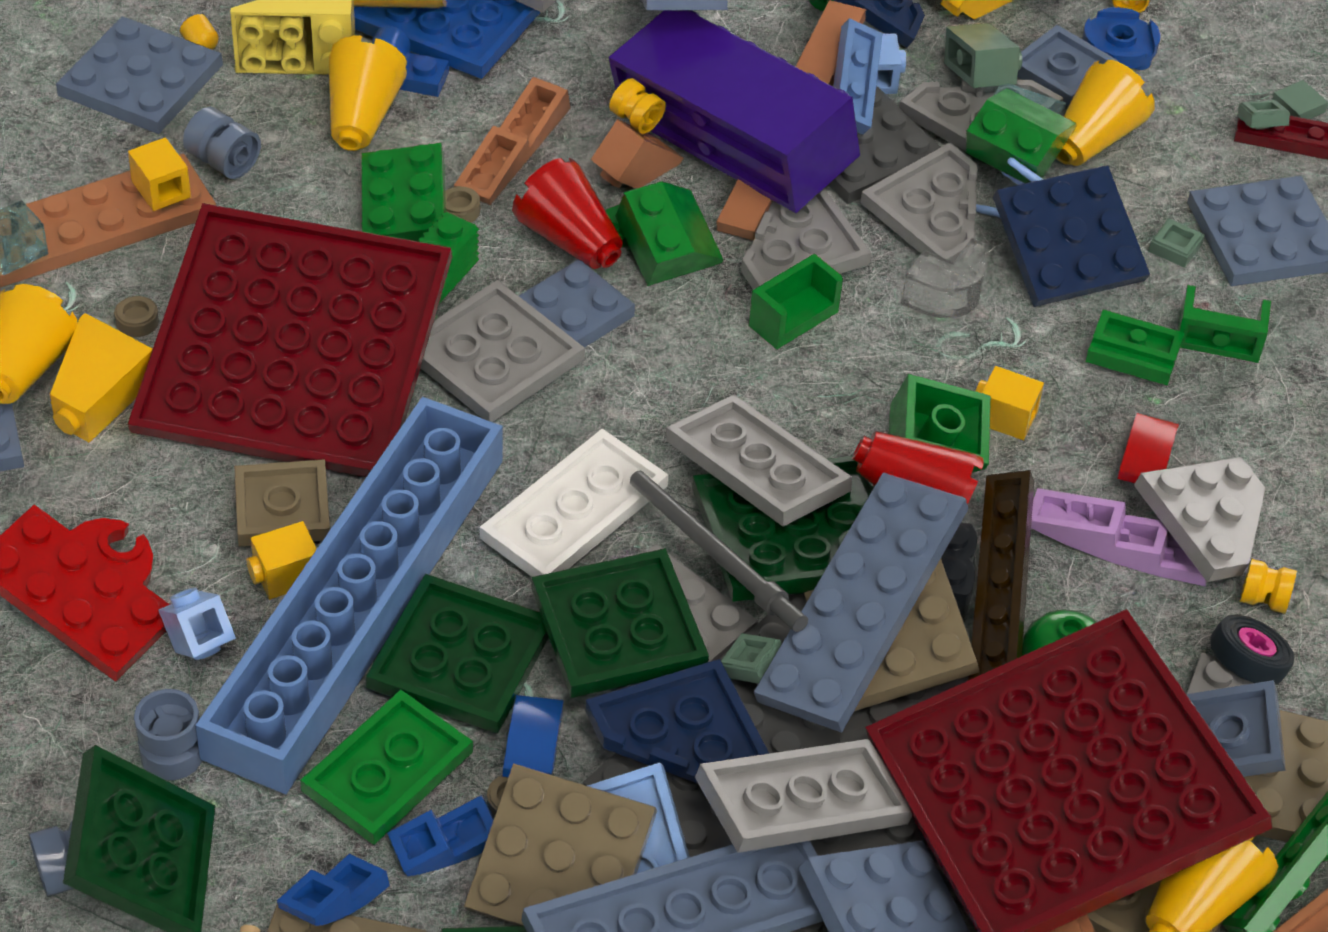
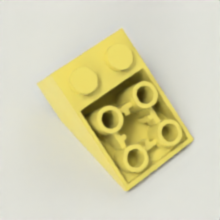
[230,0,355,75]

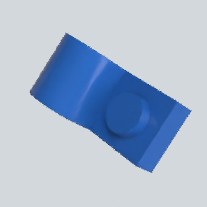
[371,26,449,97]

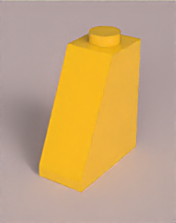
[50,313,153,443]

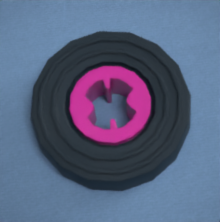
[1210,614,1294,685]

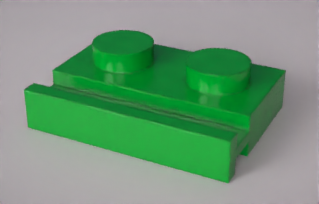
[1085,309,1184,386]

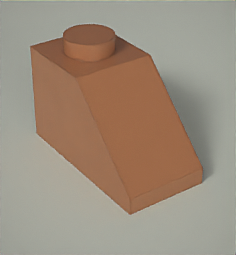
[591,119,684,189]

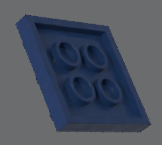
[993,165,1150,307]

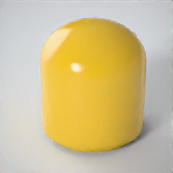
[179,14,219,50]

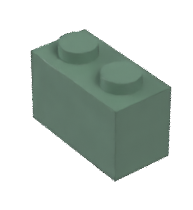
[944,23,1022,88]

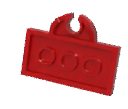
[0,504,170,682]

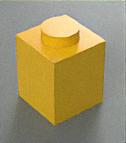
[128,137,191,211]
[976,366,1044,441]
[246,521,317,600]

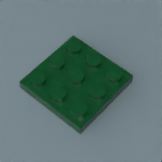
[531,548,709,698]
[366,574,549,734]
[63,745,216,932]

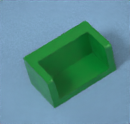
[749,253,843,350]
[1177,285,1271,363]

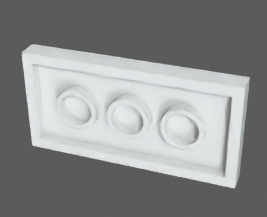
[480,429,668,577]

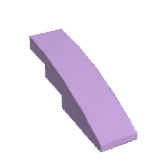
[1031,488,1207,586]

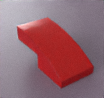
[1117,413,1179,484]

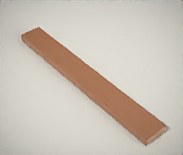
[716,0,866,241]

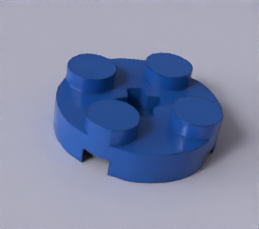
[1082,7,1160,70]

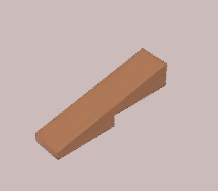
[454,77,570,205]

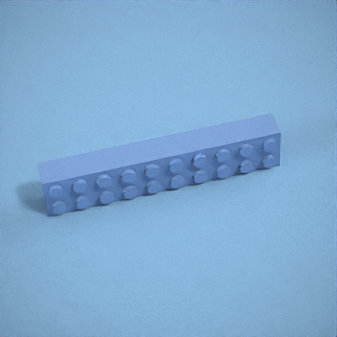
[195,397,503,795]

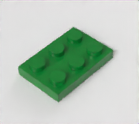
[362,143,446,242]
[300,690,473,845]

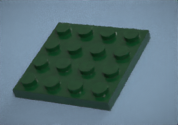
[692,455,875,602]

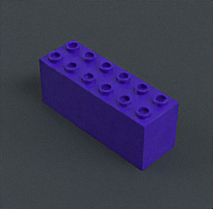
[608,10,860,213]

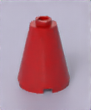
[512,158,623,269]
[852,431,984,505]

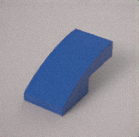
[502,695,564,777]
[387,795,494,876]
[277,854,390,926]

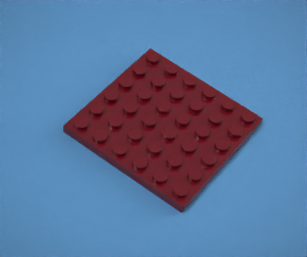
[128,203,452,477]
[865,609,1273,932]

